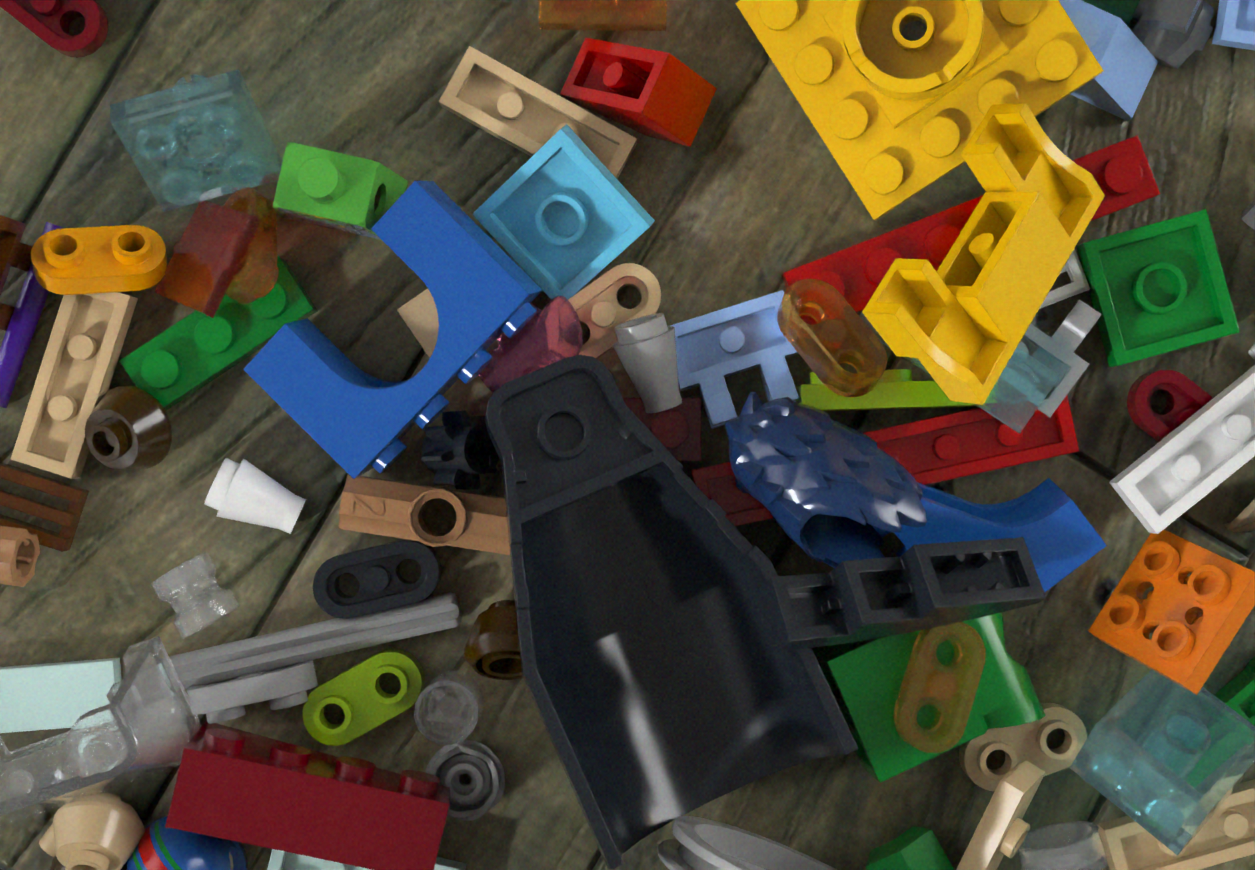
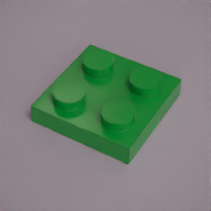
[1076,209,1240,367]

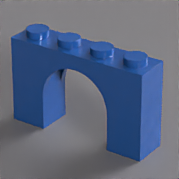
[243,180,543,479]

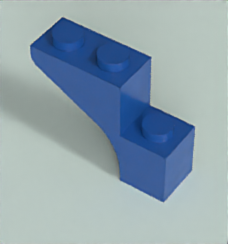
[872,478,1107,593]

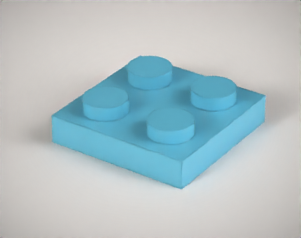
[472,124,655,307]

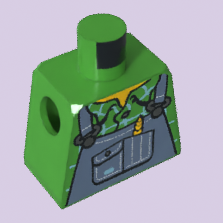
[273,142,409,240]

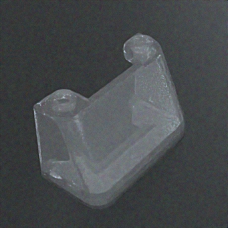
[0,636,201,827]

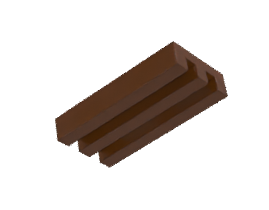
[0,462,89,552]

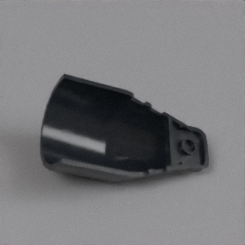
[485,355,858,870]

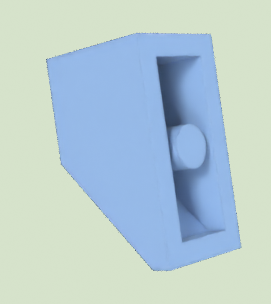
[1058,0,1158,121]

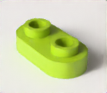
[303,648,425,746]

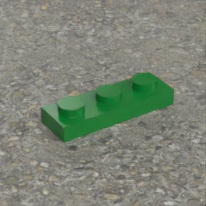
[119,256,318,411]

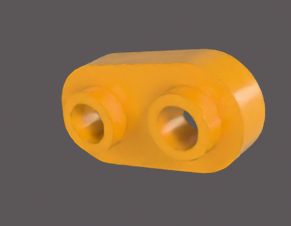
[31,225,167,295]

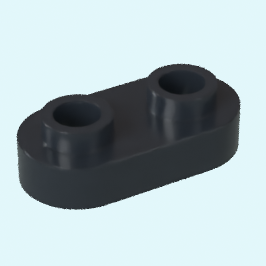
[313,539,442,619]

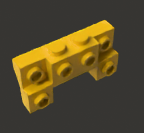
[862,103,1105,405]

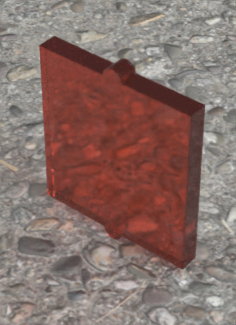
[155,200,261,318]

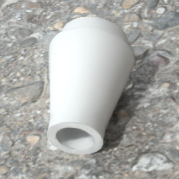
[204,458,306,534]

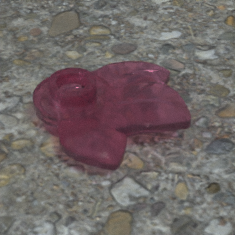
[479,295,583,393]

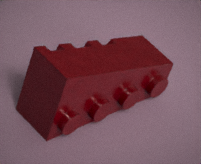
[165,720,450,870]

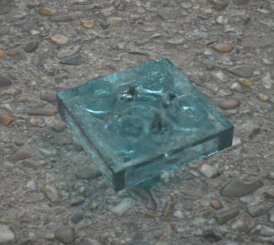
[110,69,282,212]

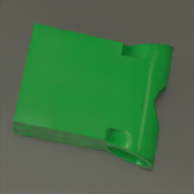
[813,613,1046,783]

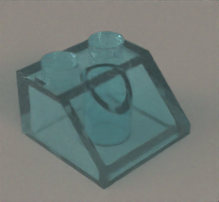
[1070,670,1255,856]

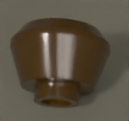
[85,386,172,469]
[464,600,523,680]

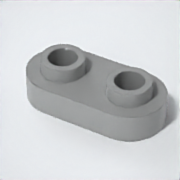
[187,660,318,724]

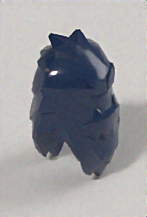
[725,392,927,568]

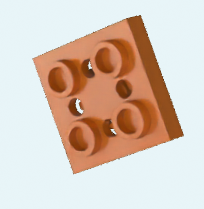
[1088,530,1255,695]

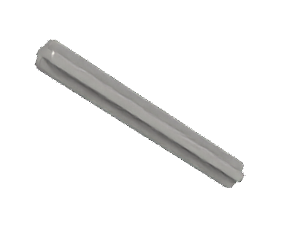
[150,592,462,694]

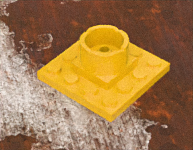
[735,0,1104,221]

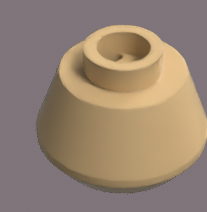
[53,795,145,870]

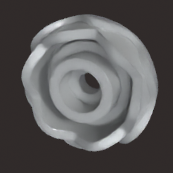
[426,740,505,821]

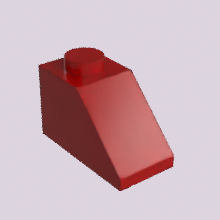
[560,38,717,147]

